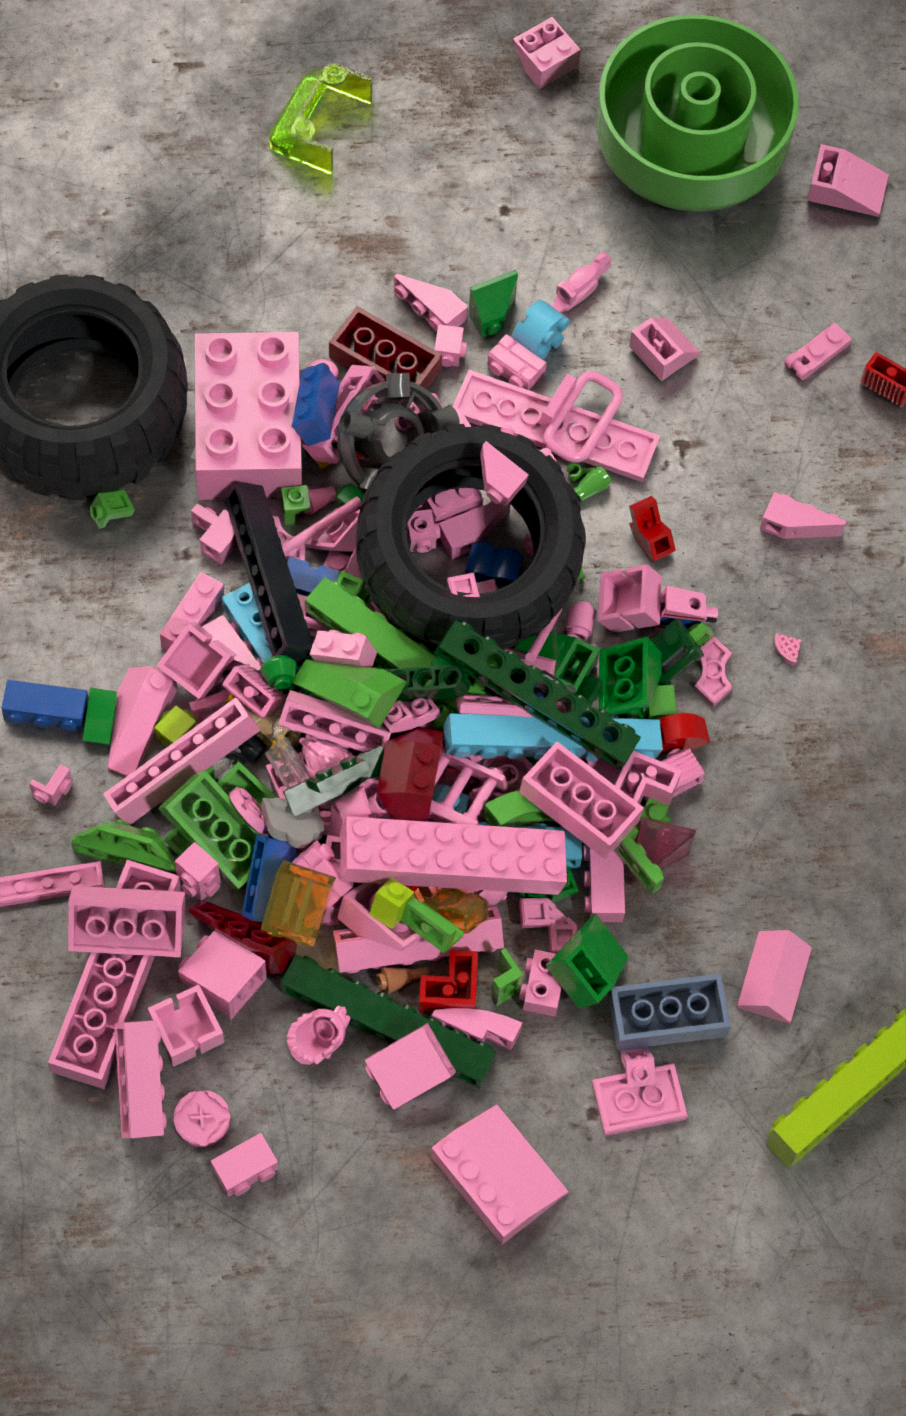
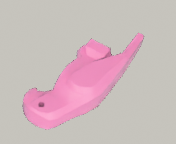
[551,251,611,313]

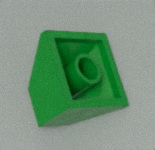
[468,270,518,337]

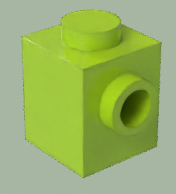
[154,705,197,747]
[369,877,414,929]

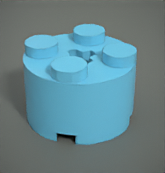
[512,300,571,360]

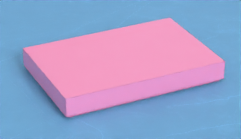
[592,1063,688,1136]

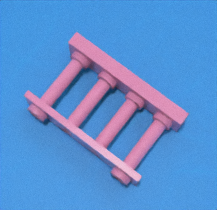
[428,747,508,825]

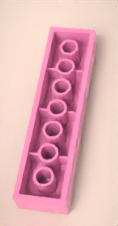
[340,817,567,895]
[48,860,181,1089]

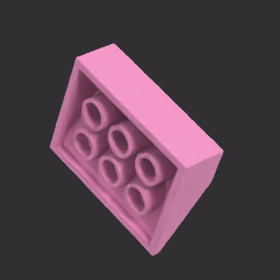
[430,1105,569,1245]

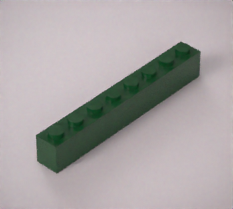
[280,955,496,1089]

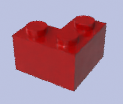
[419,950,478,1013]

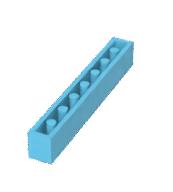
[443,714,663,761]

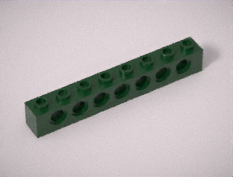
[434,620,641,769]

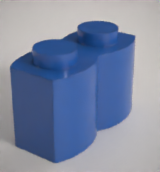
[465,542,523,588]

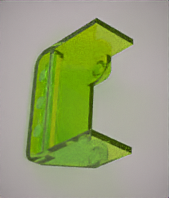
[269,63,373,174]

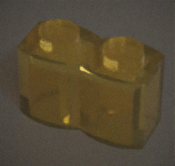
[423,888,489,934]

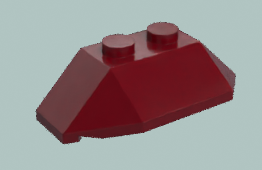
[376,727,444,822]

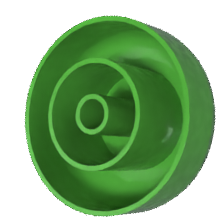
[596,15,799,212]

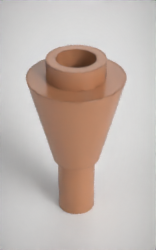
[377,966,429,995]

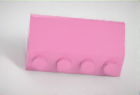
[68,886,185,957]

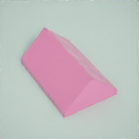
[737,930,812,1024]

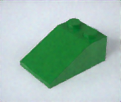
[599,637,661,716]

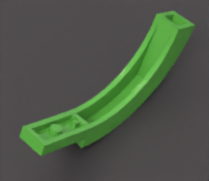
[482,790,664,895]

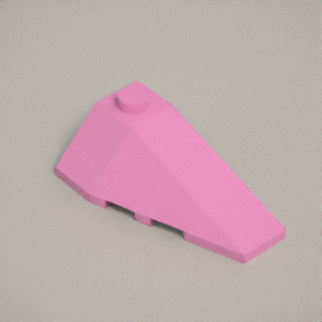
[108,666,178,777]

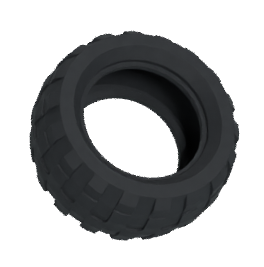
[0,274,188,500]
[356,424,586,654]

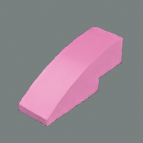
[432,1008,522,1050]

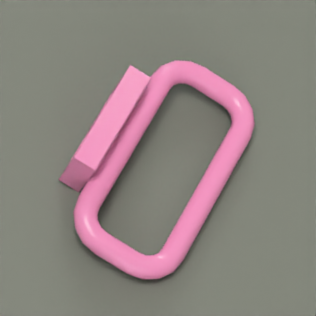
[538,371,623,463]

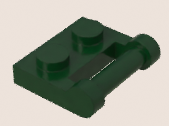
[651,619,704,685]

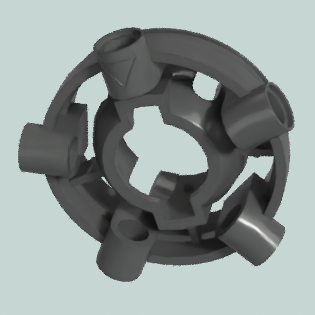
[337,373,460,494]

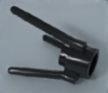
[227,735,267,764]

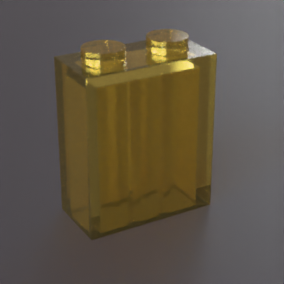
[261,860,336,947]

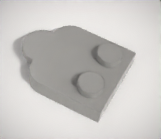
[261,797,324,848]

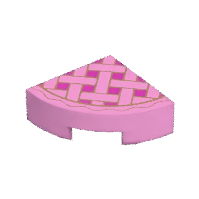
[774,634,801,667]

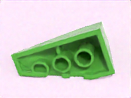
[292,659,407,729]
[163,758,277,856]

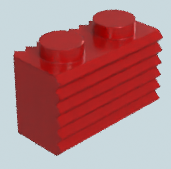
[860,351,906,407]

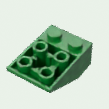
[514,632,600,695]
[546,914,629,1009]

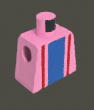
[653,586,718,631]

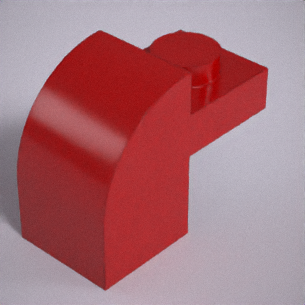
[629,496,676,562]
[658,713,710,756]

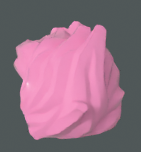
[299,734,353,777]

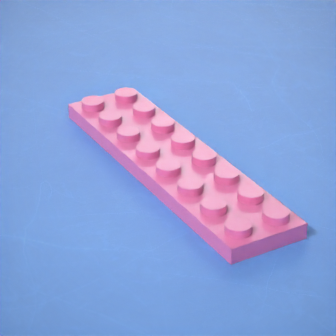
[453,370,660,483]

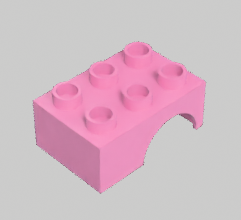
[195,332,302,500]

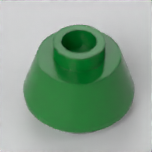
[260,655,297,690]

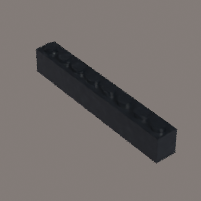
[224,481,313,666]

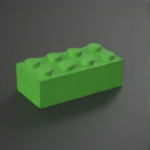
[158,770,262,889]

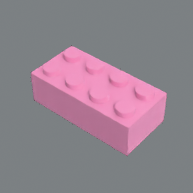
[519,742,644,860]

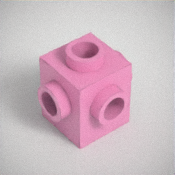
[406,509,441,553]

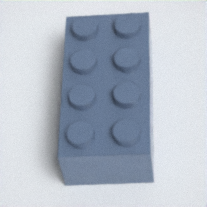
[608,974,731,1051]

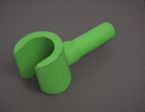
[567,463,598,483]

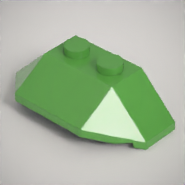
[71,820,177,875]

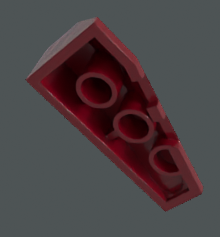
[189,900,299,974]

